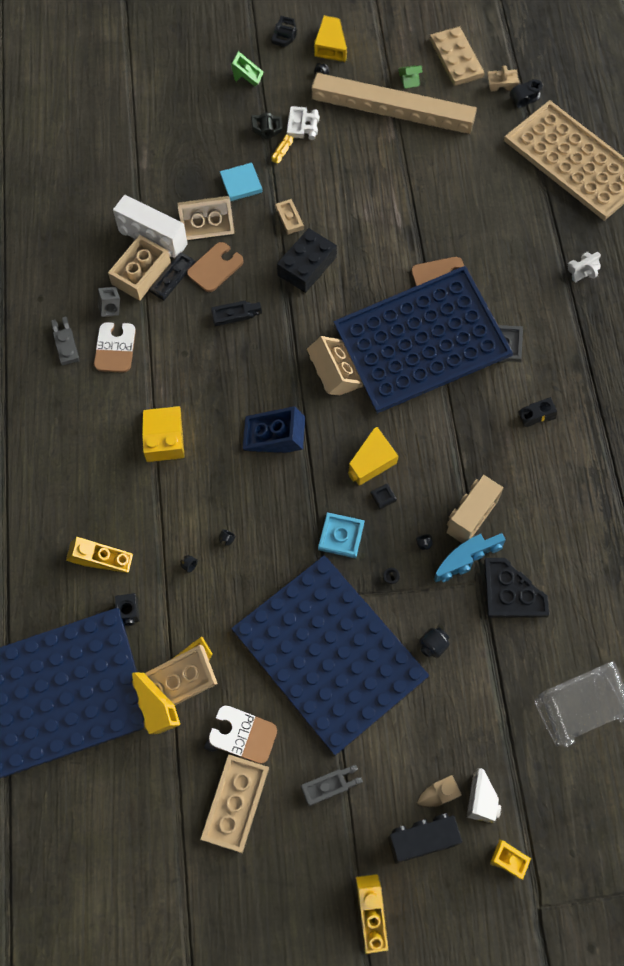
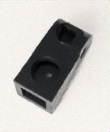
[518,397,557,427]

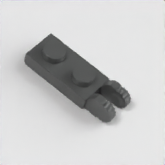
[51,317,80,366]
[301,765,363,807]

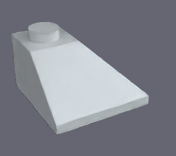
[467,769,501,823]

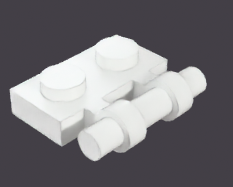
[287,107,319,140]

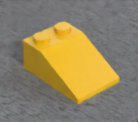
[143,406,185,462]

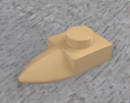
[417,775,461,807]

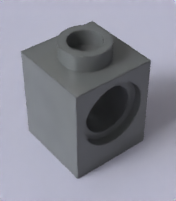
[98,287,120,317]

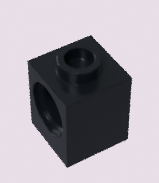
[115,593,140,626]

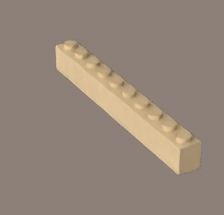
[312,73,477,134]

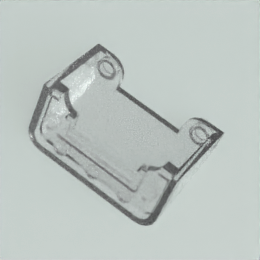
[534,661,624,748]

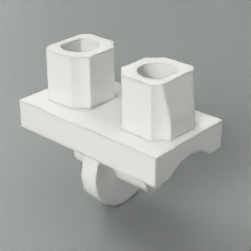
[568,252,601,282]

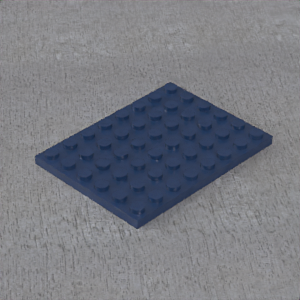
[334,266,513,413]
[232,555,429,756]
[0,608,145,779]

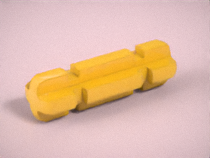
[271,135,293,164]

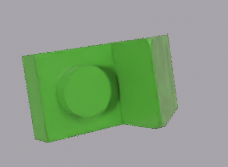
[231,51,264,86]
[399,65,422,88]

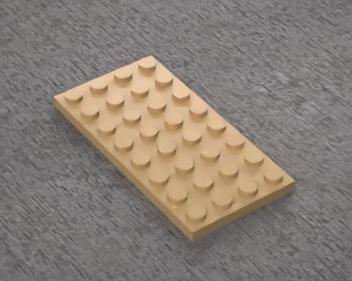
[504,100,624,221]

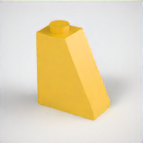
[315,16,347,62]
[348,427,398,486]

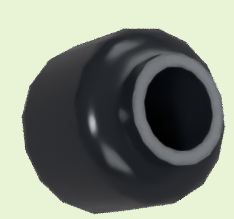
[419,627,450,658]

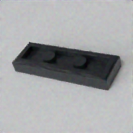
[149,252,195,300]

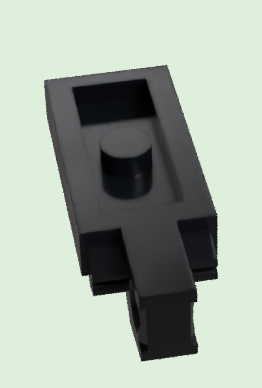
[211,300,262,326]

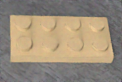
[430,27,484,86]
[145,645,218,705]
[201,755,269,853]

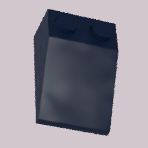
[243,406,305,453]

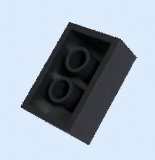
[277,228,337,293]
[388,813,462,864]

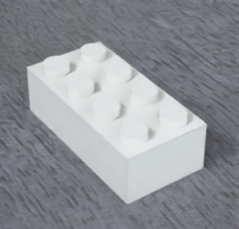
[113,195,188,258]

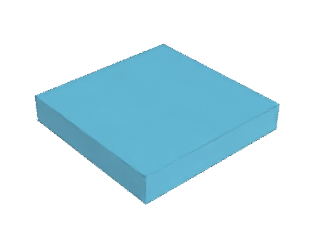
[220,163,262,201]
[318,512,365,558]

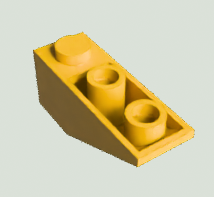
[66,537,133,573]
[131,672,180,734]
[356,874,388,953]

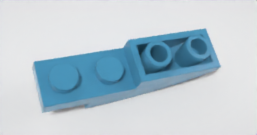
[434,533,506,582]

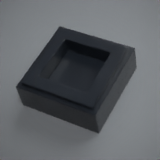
[370,483,397,509]

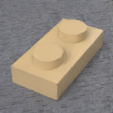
[275,199,304,235]

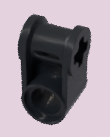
[509,79,543,108]

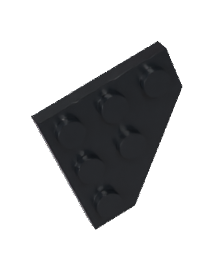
[484,558,549,618]

